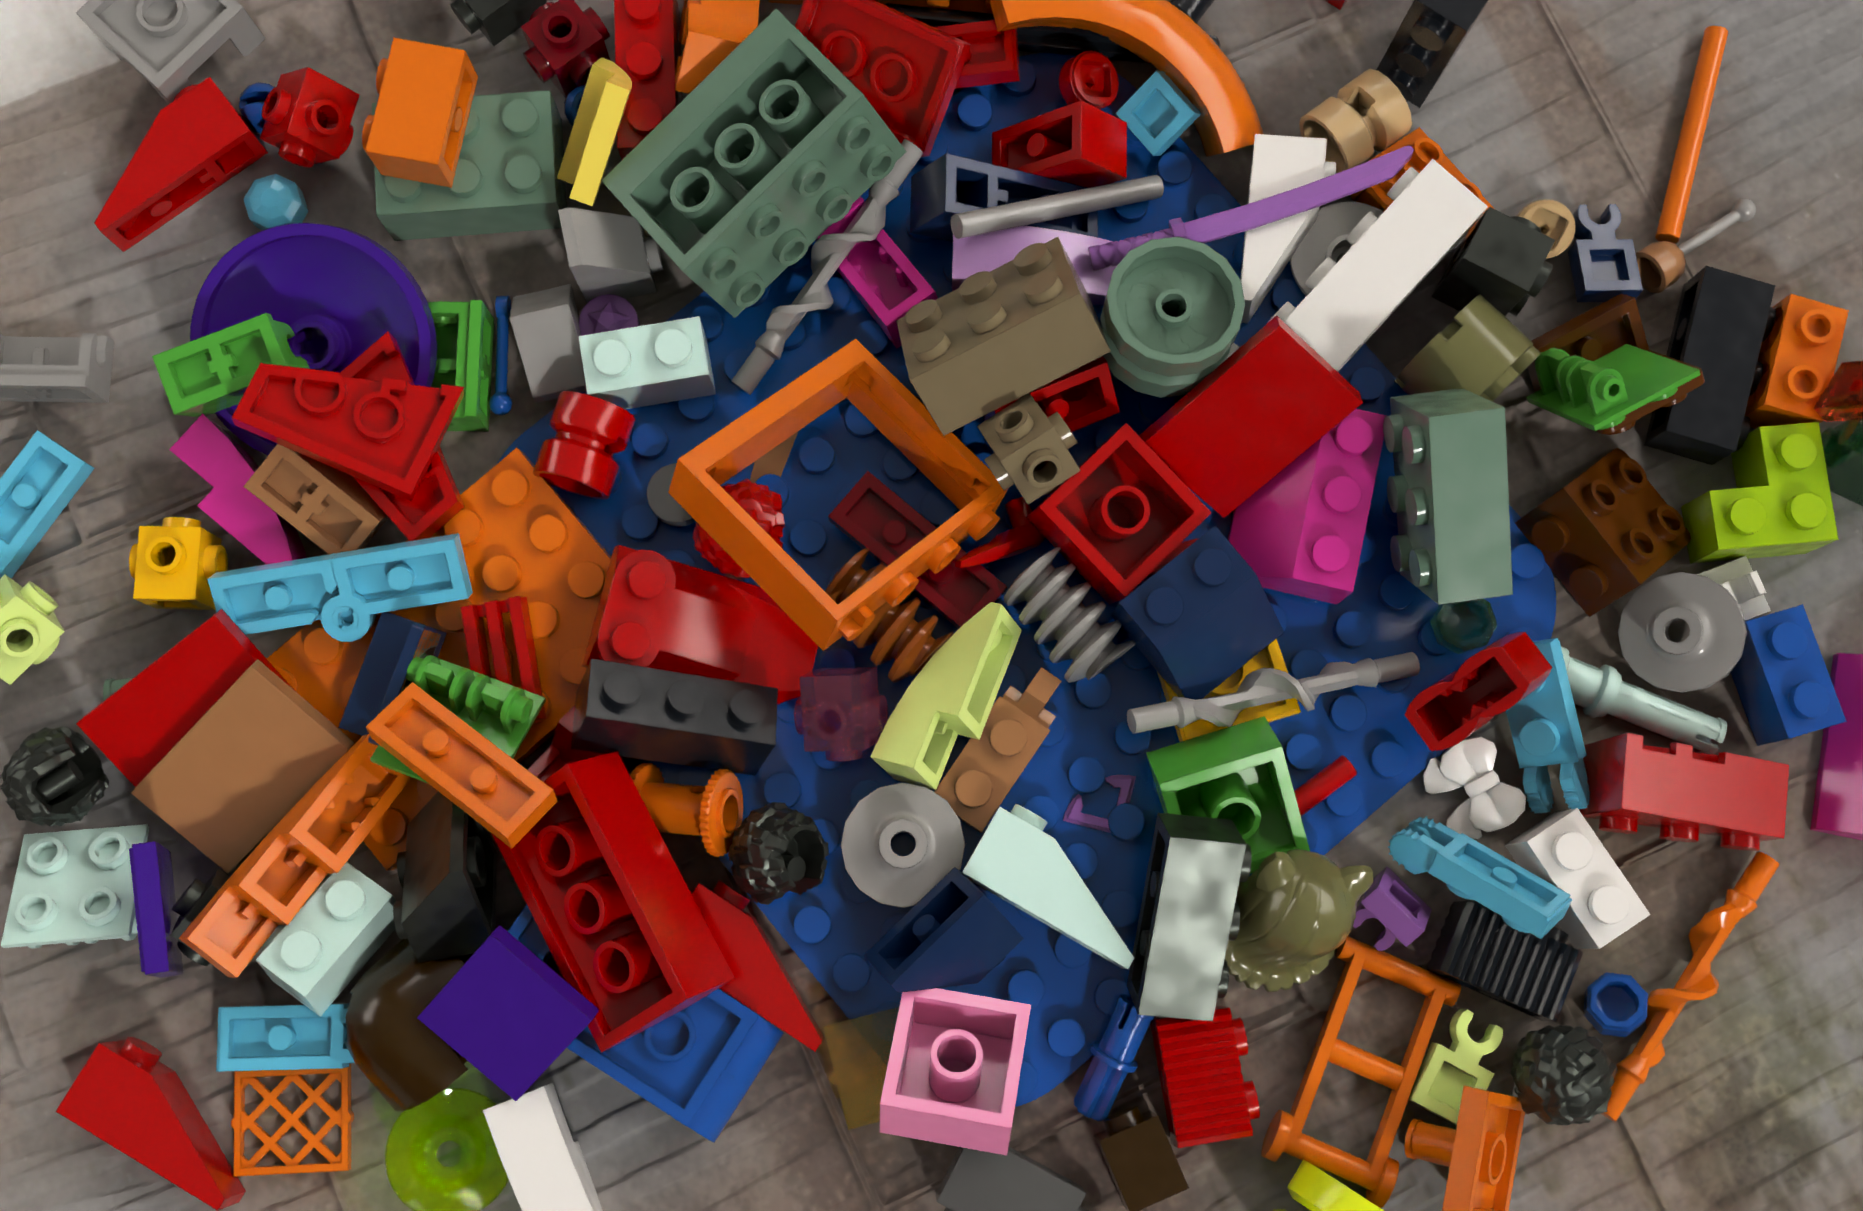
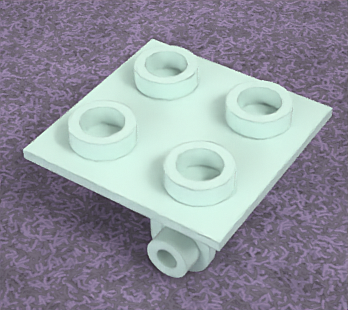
[1,824,149,949]

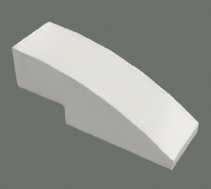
[483,1083,603,1211]

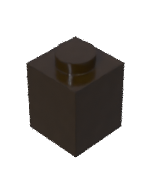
[1094,1106,1189,1211]

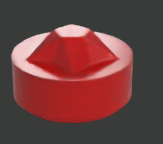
[1059,51,1119,110]

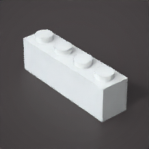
[1268,159,1488,372]

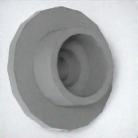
[1618,572,1747,693]
[841,783,965,908]

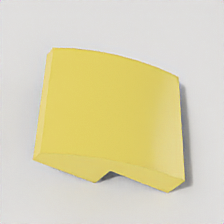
[557,58,632,207]

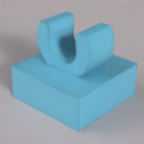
[1116,70,1201,156]

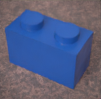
[1730,604,1847,746]

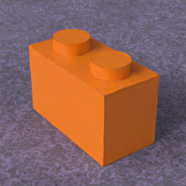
[362,37,478,188]

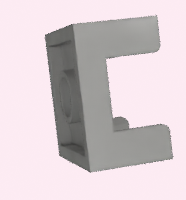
[76,0,265,104]

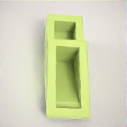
[870,602,1022,790]

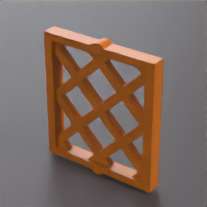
[231,1064,354,1177]

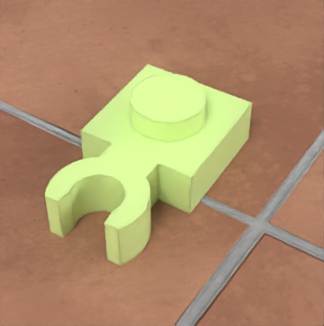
[1409,1009,1503,1126]

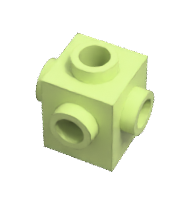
[0,574,64,685]

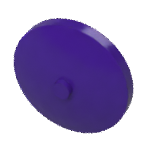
[190,223,437,456]

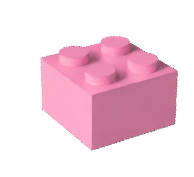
[880,988,1031,1156]

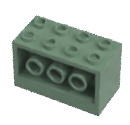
[601,8,907,318]

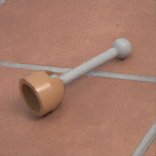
[1636,199,1756,293]

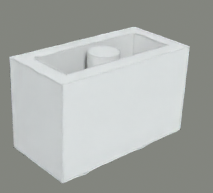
[1505,808,1650,949]

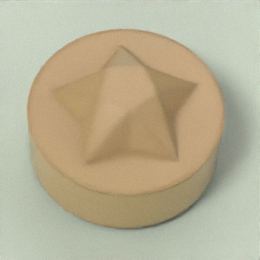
[1517,200,1575,259]

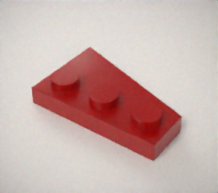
[231,363,464,502]

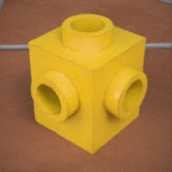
[129,517,228,610]

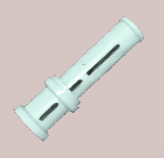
[1561,646,1727,754]

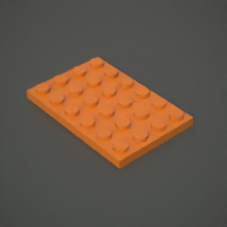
[266,447,611,871]

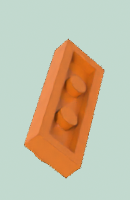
[366,682,558,849]

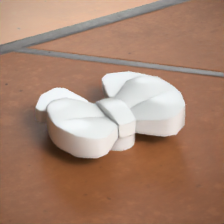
[1423,736,1526,839]

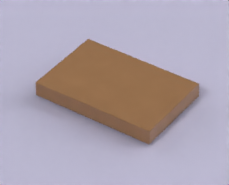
[131,659,354,873]

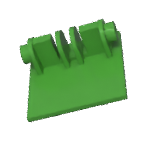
[1526,344,1701,431]
[370,655,546,784]

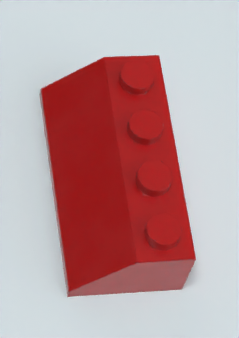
[491,751,735,1053]

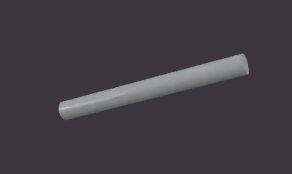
[951,175,1164,239]

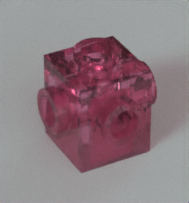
[794,667,888,761]

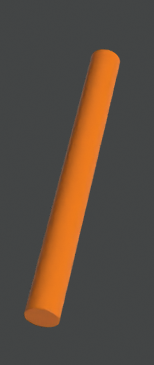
[1655,26,1728,243]

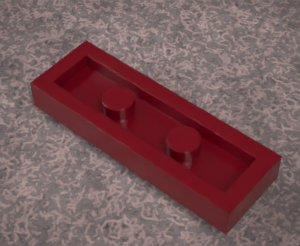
[828,471,1007,629]

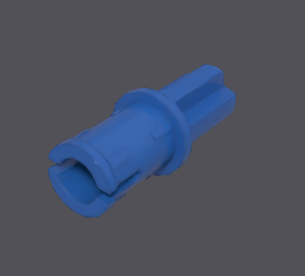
[1074,994,1155,1121]

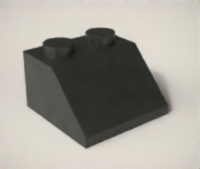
[393,791,497,963]

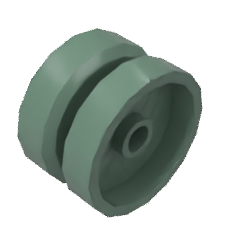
[1099,237,1245,398]

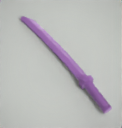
[1088,146,1414,271]

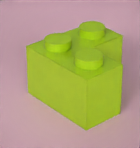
[1681,422,1839,564]

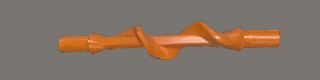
[1601,852,1780,1122]

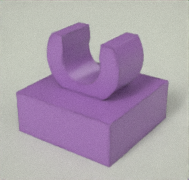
[1353,866,1432,951]

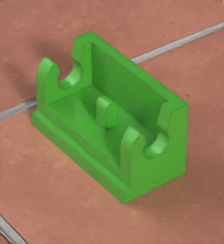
[428,300,494,432]
[152,313,310,417]

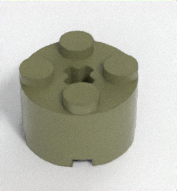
[1395,294,1541,402]

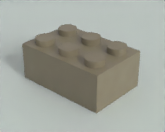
[896,237,1111,436]

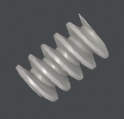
[1004,547,1136,683]

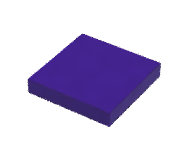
[129,841,184,978]
[417,924,599,1101]

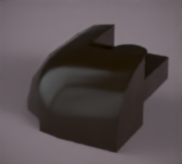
[344,938,468,1111]

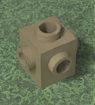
[977,393,1081,505]

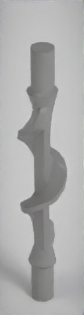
[731,139,923,395]
[1127,652,1420,734]

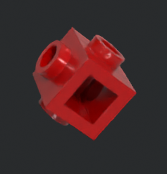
[260,67,360,168]

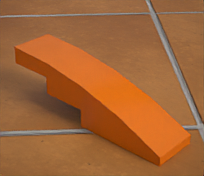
[178,734,412,978]

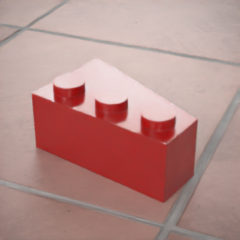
[1579,733,1789,851]

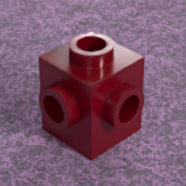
[521,0,611,99]

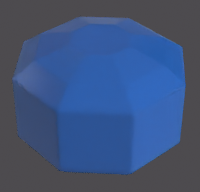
[1584,972,1648,1037]

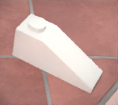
[1240,134,1336,323]

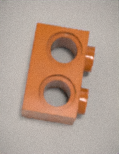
[1745,294,1849,429]

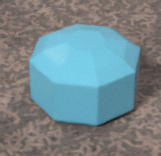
[243,174,309,230]

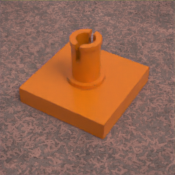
[1404,1086,1525,1211]

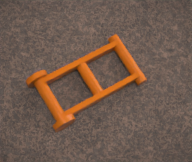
[1261,936,1461,1208]

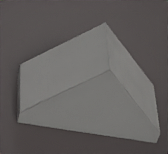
[509,284,587,403]

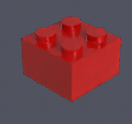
[1026,423,1212,605]

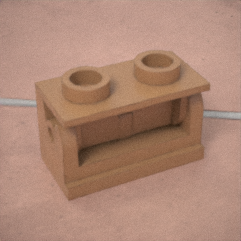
[243,444,389,554]

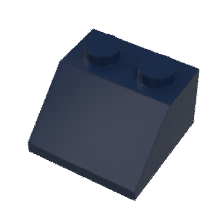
[1111,526,1284,700]

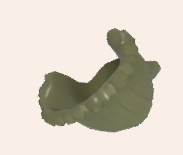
[1225,849,1374,992]

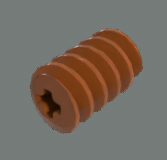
[825,548,954,683]

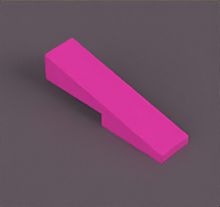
[815,196,938,349]

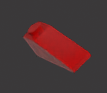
[94,77,268,252]
[692,880,825,1052]
[55,1037,246,1211]

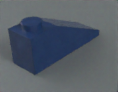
[910,153,1098,242]

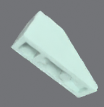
[961,804,1134,969]

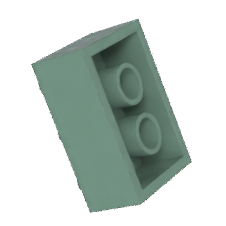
[372,90,567,241]
[1383,389,1513,605]

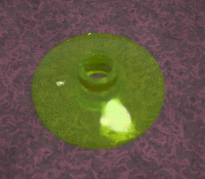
[385,1088,509,1211]

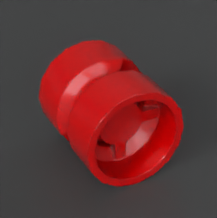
[533,391,636,500]

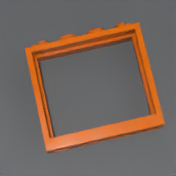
[668,339,1008,651]

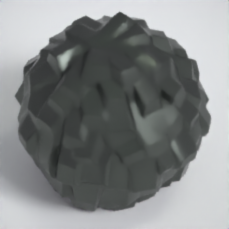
[0,726,109,826]
[728,802,829,905]
[1510,1025,1616,1125]

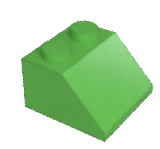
[1146,716,1310,874]

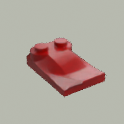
[582,544,818,705]

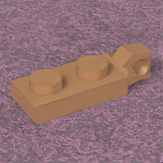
[934,667,1061,833]

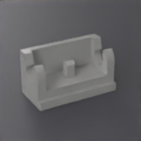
[0,333,114,403]

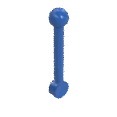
[489,296,513,415]

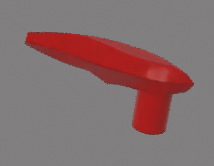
[955,497,1045,568]

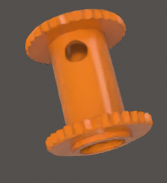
[630,763,743,857]

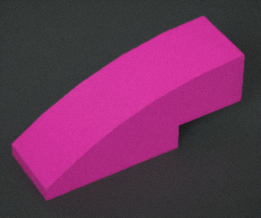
[169,414,307,564]

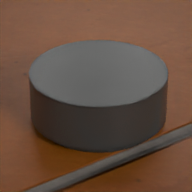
[647,463,695,527]

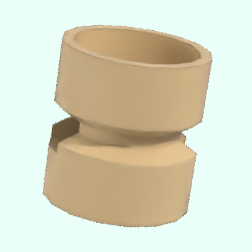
[1299,69,1412,173]

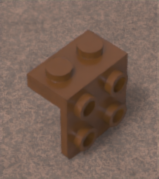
[1527,293,1705,435]
[1515,448,1691,617]

